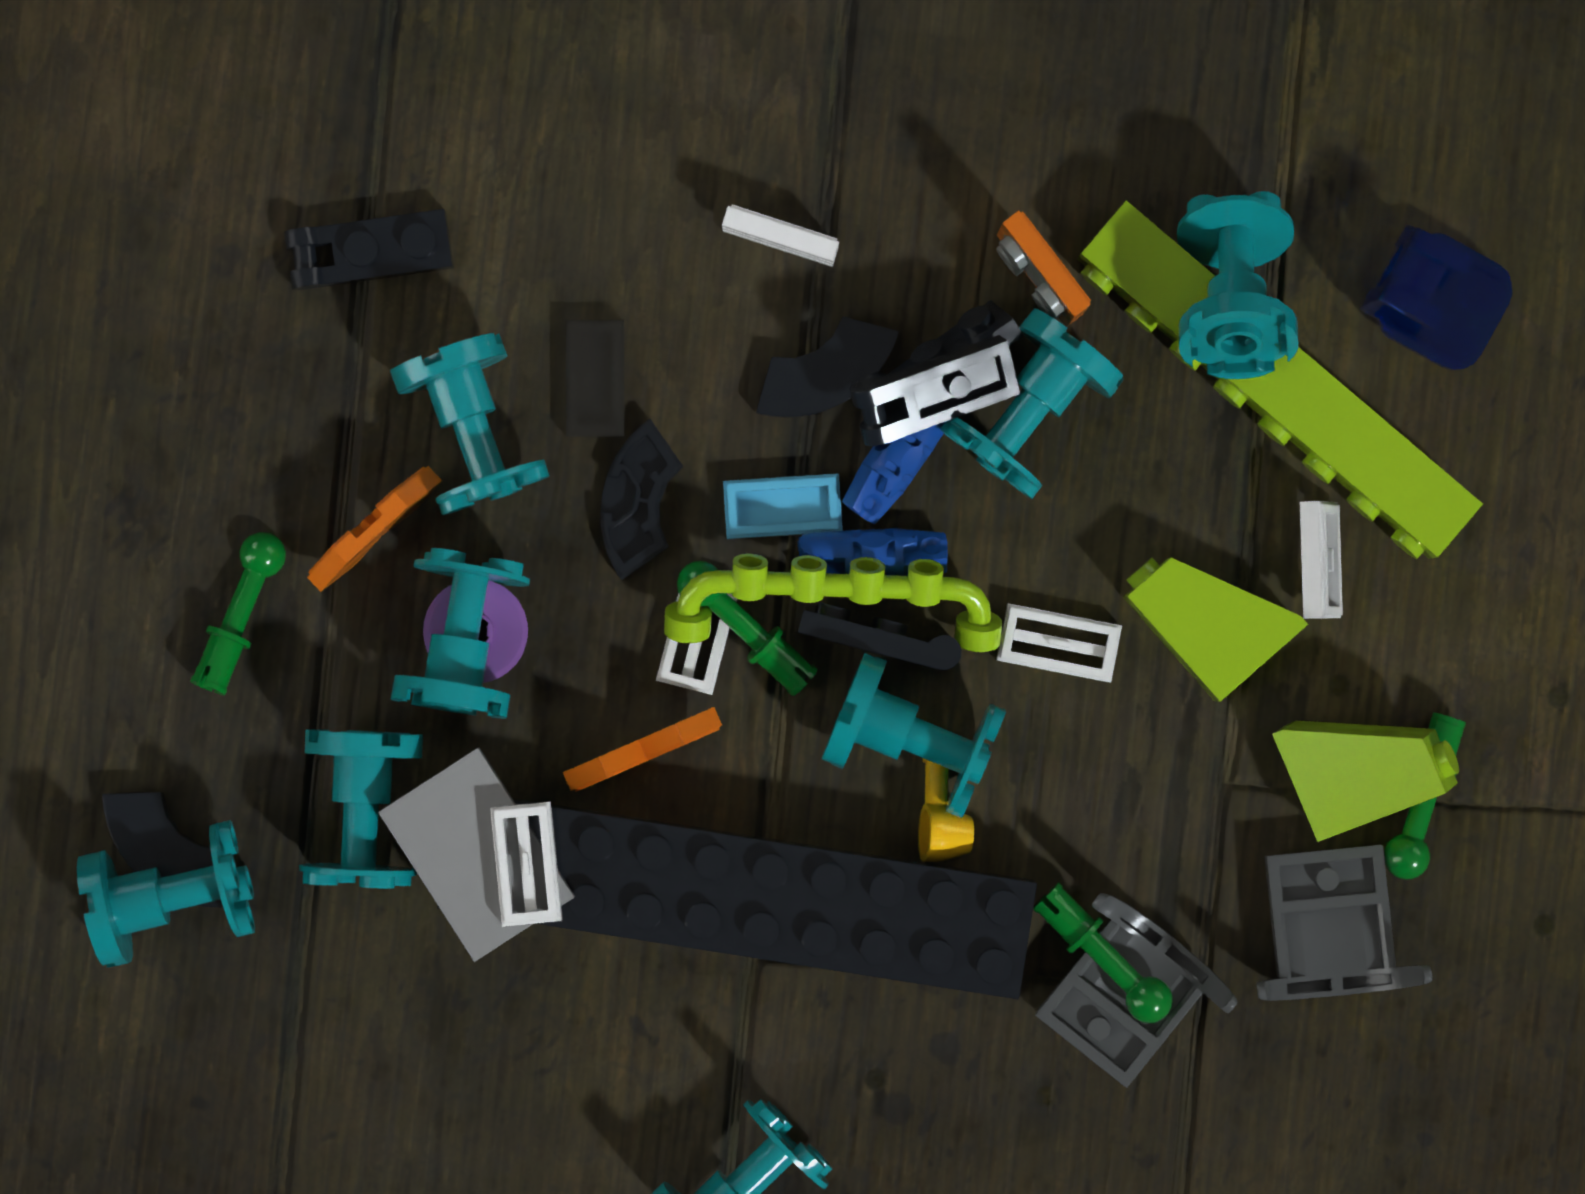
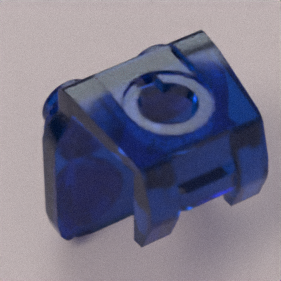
[1360,225,1513,370]

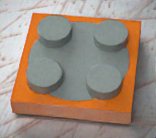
[996,210,1091,327]

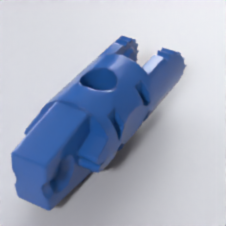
[842,422,945,524]
[798,528,948,576]

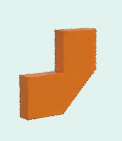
[307,466,442,592]
[563,707,722,792]

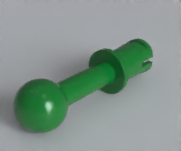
[190,532,286,696]
[677,561,817,696]
[1384,712,1466,880]
[1033,882,1172,1023]

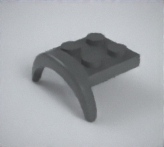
[1256,845,1432,1001]
[1035,893,1237,1088]

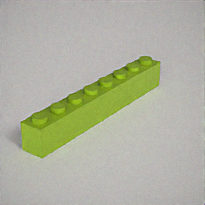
[1077,200,1483,560]

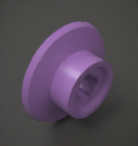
[423,580,528,683]

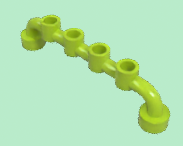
[664,553,1002,652]

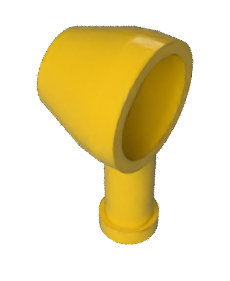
[918,758,974,862]

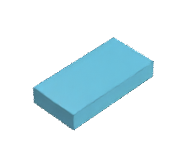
[723,473,843,539]

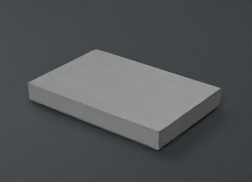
[378,747,575,962]

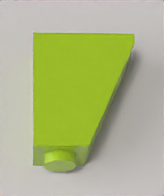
[1123,557,1308,702]
[1272,720,1459,842]

